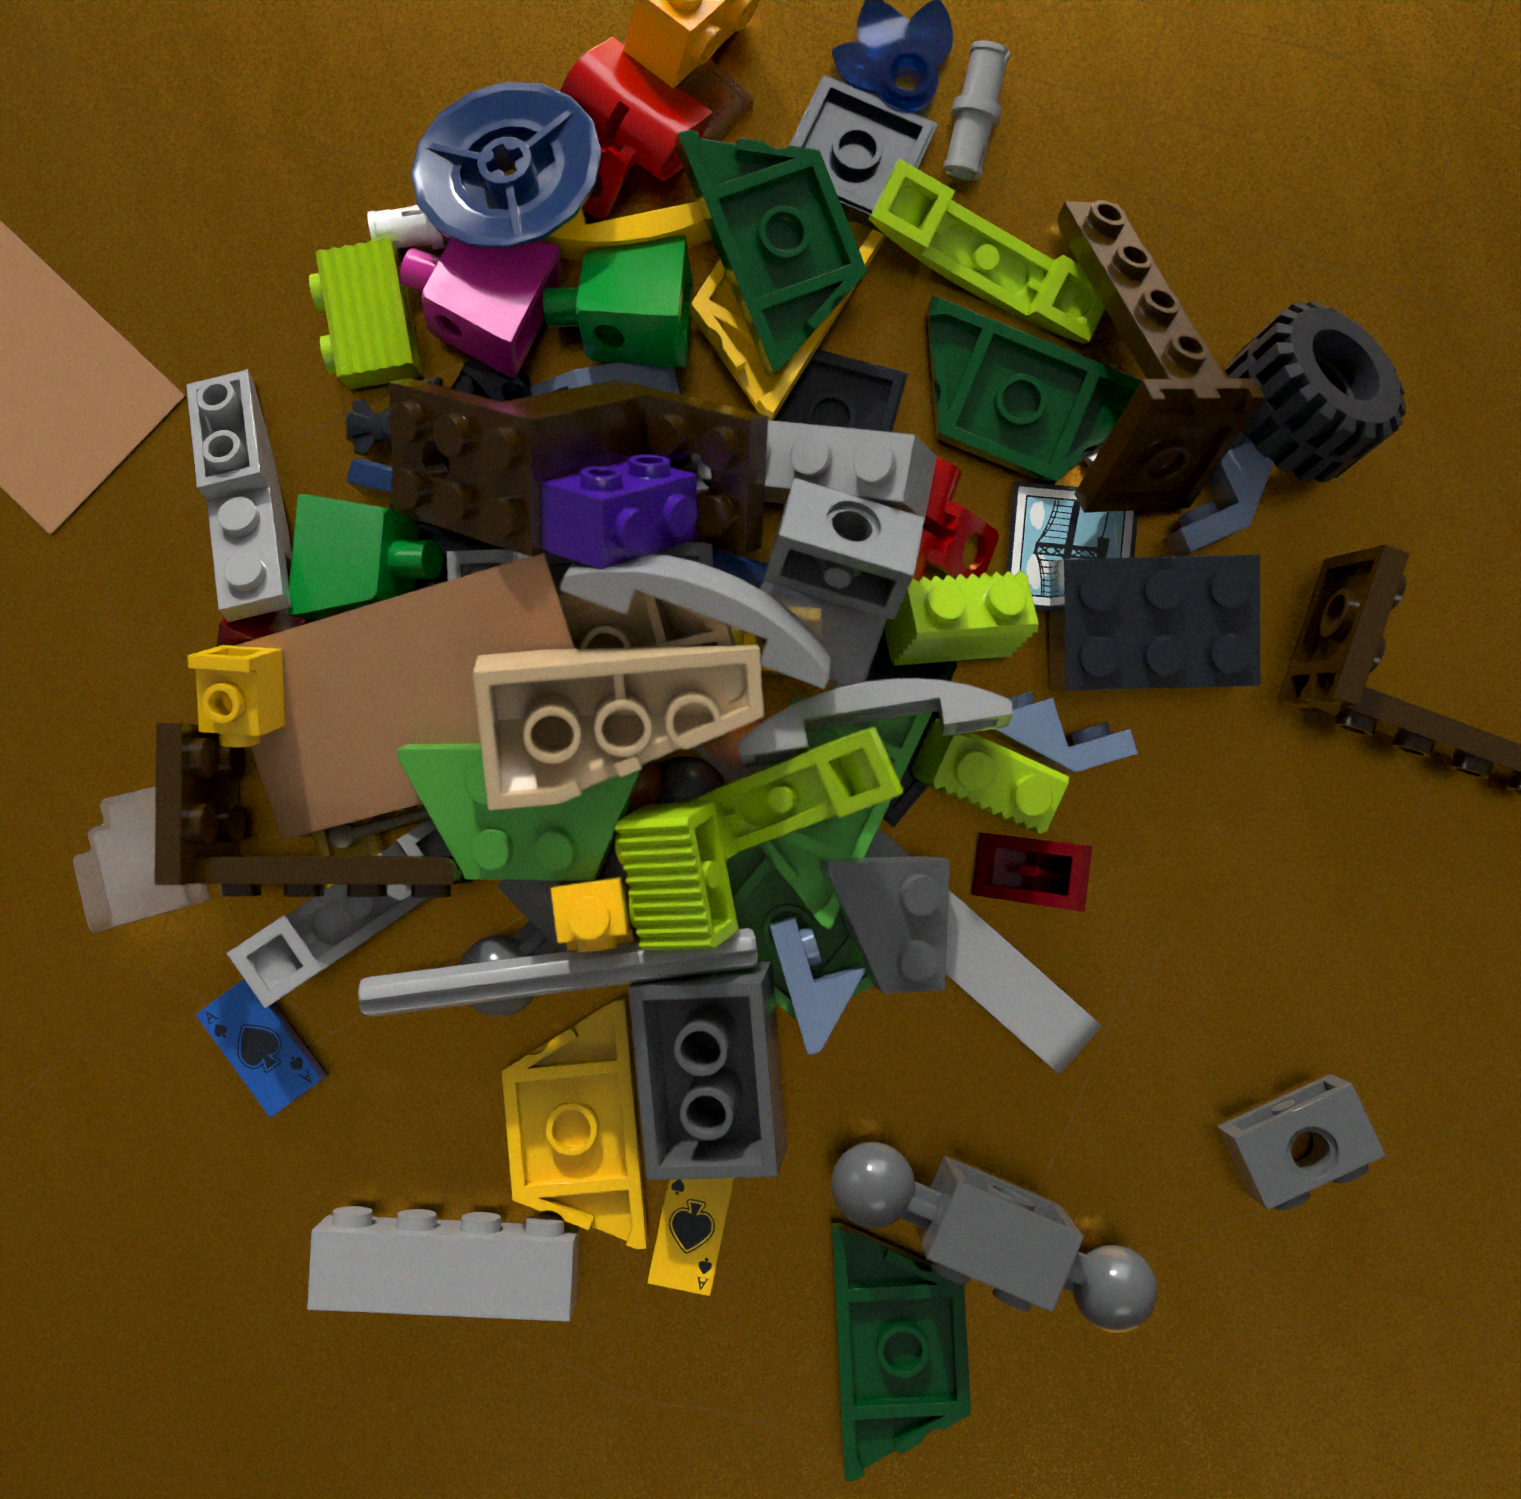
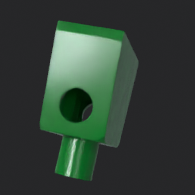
[543,236,694,367]
[287,494,443,622]

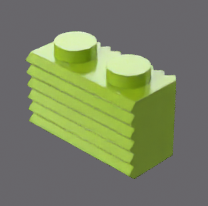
[309,238,423,390]
[881,570,1039,666]
[911,718,1069,835]
[615,800,739,950]

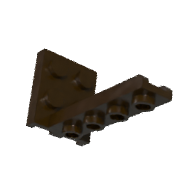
[1058,200,1265,513]
[1278,544,1521,795]
[155,723,473,898]

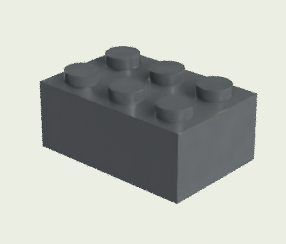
[629,960,787,1180]

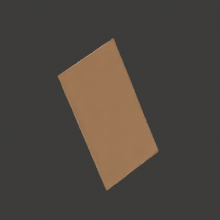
[0,220,186,535]
[235,553,575,840]

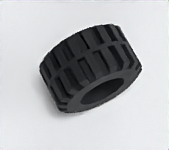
[1225,301,1406,482]

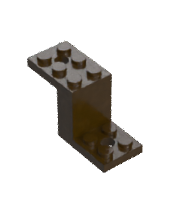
[388,378,769,557]

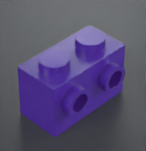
[541,455,698,569]

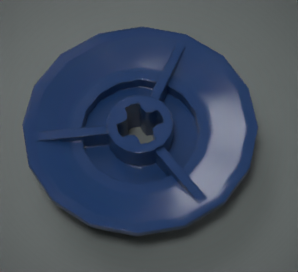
[410,82,602,250]

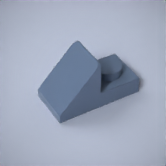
[770,915,865,1055]

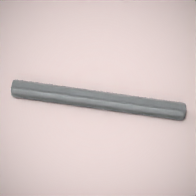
[358,928,758,1017]

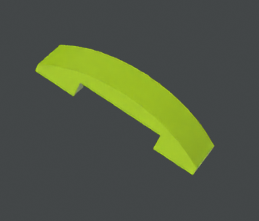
[869,159,1105,344]
[685,727,903,860]

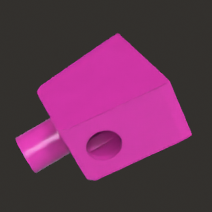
[399,239,562,378]

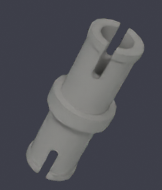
[942,40,1011,180]

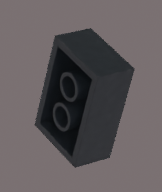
[1049,555,1260,691]

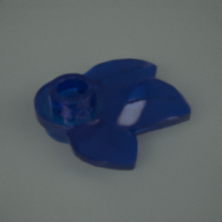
[832,0,953,112]

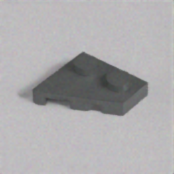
[820,856,950,993]

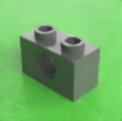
[764,478,925,620]
[1217,1074,1386,1211]

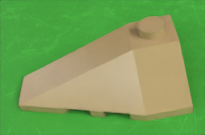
[473,645,764,810]

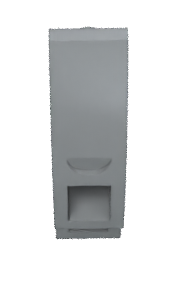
[186,370,292,623]

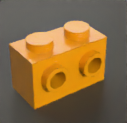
[623,0,759,88]

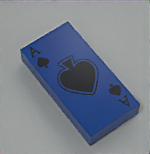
[195,979,327,1118]

